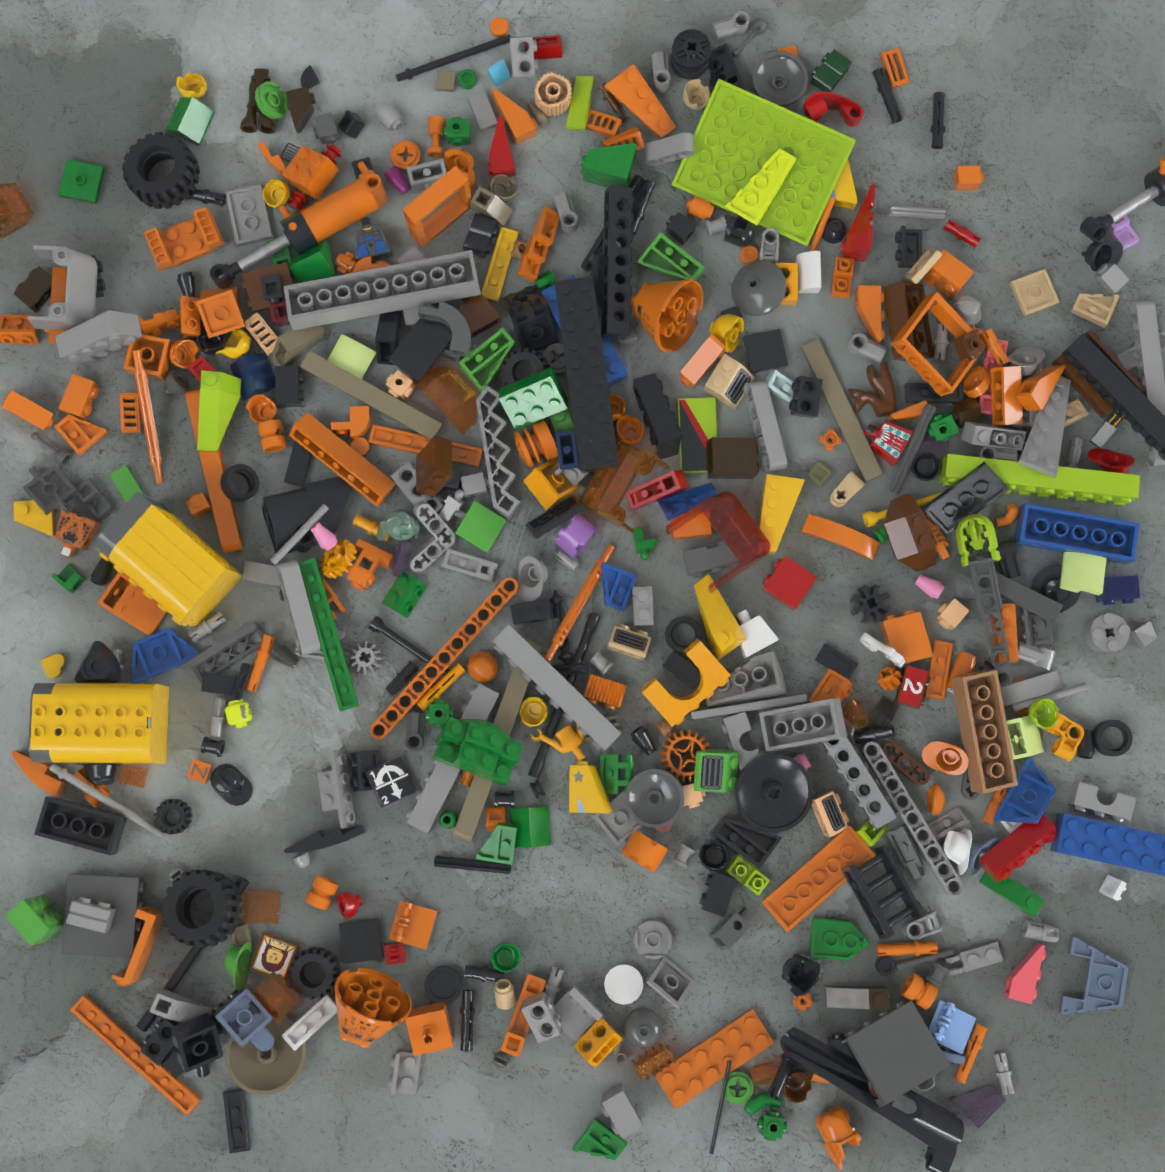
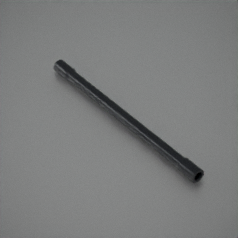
[528,613,600,779]
[136,876,250,1032]

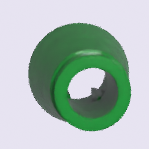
[439,810,458,829]

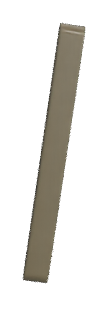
[452,638,543,844]

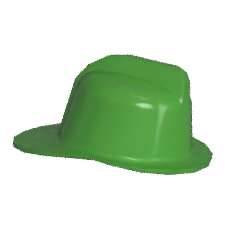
[224,942,253,991]

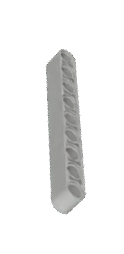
[1131,300,1165,466]
[860,742,963,896]

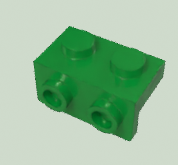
[382,571,427,618]

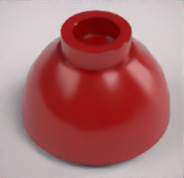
[337,892,362,919]

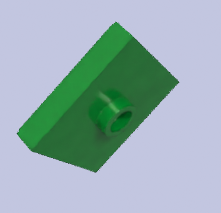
[58,159,105,204]

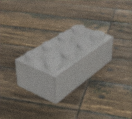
[55,310,142,363]
[759,698,847,752]

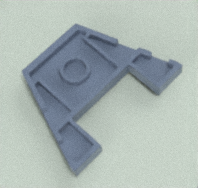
[1059,936,1129,1014]

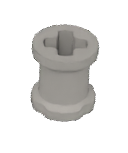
[704,215,727,237]
[588,650,614,676]
[673,843,697,869]

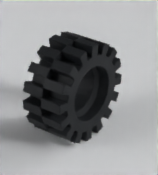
[154,799,193,835]

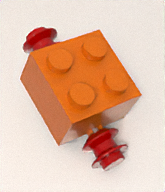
[281,144,342,211]

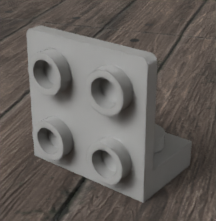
[554,984,603,1041]

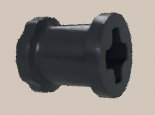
[201,736,225,757]
[495,791,515,808]

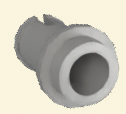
[555,549,580,572]

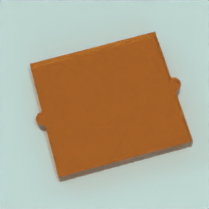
[242,890,281,924]

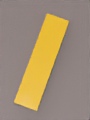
[481,227,519,303]

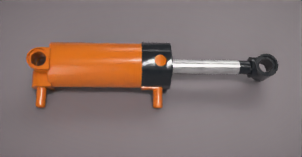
[1080,157,1165,242]
[210,161,388,289]

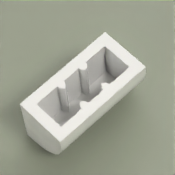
[795,251,821,293]

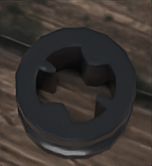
[529,779,546,799]

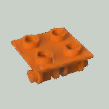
[389,900,438,950]

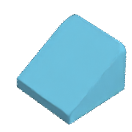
[488,59,511,87]

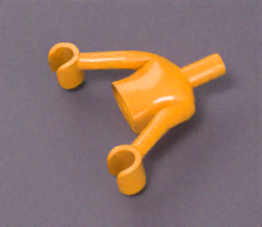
[530,723,585,761]

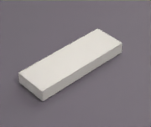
[281,994,337,1051]

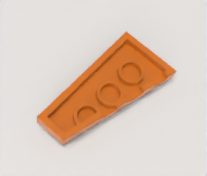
[603,64,676,139]

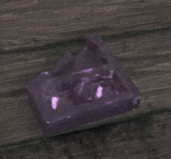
[391,539,412,577]
[950,1084,1006,1128]

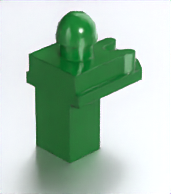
[632,527,659,560]

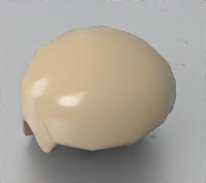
[683,79,711,110]

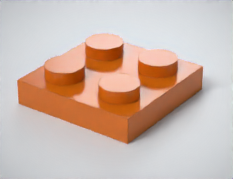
[196,290,246,338]

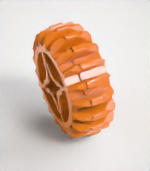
[660,730,709,782]

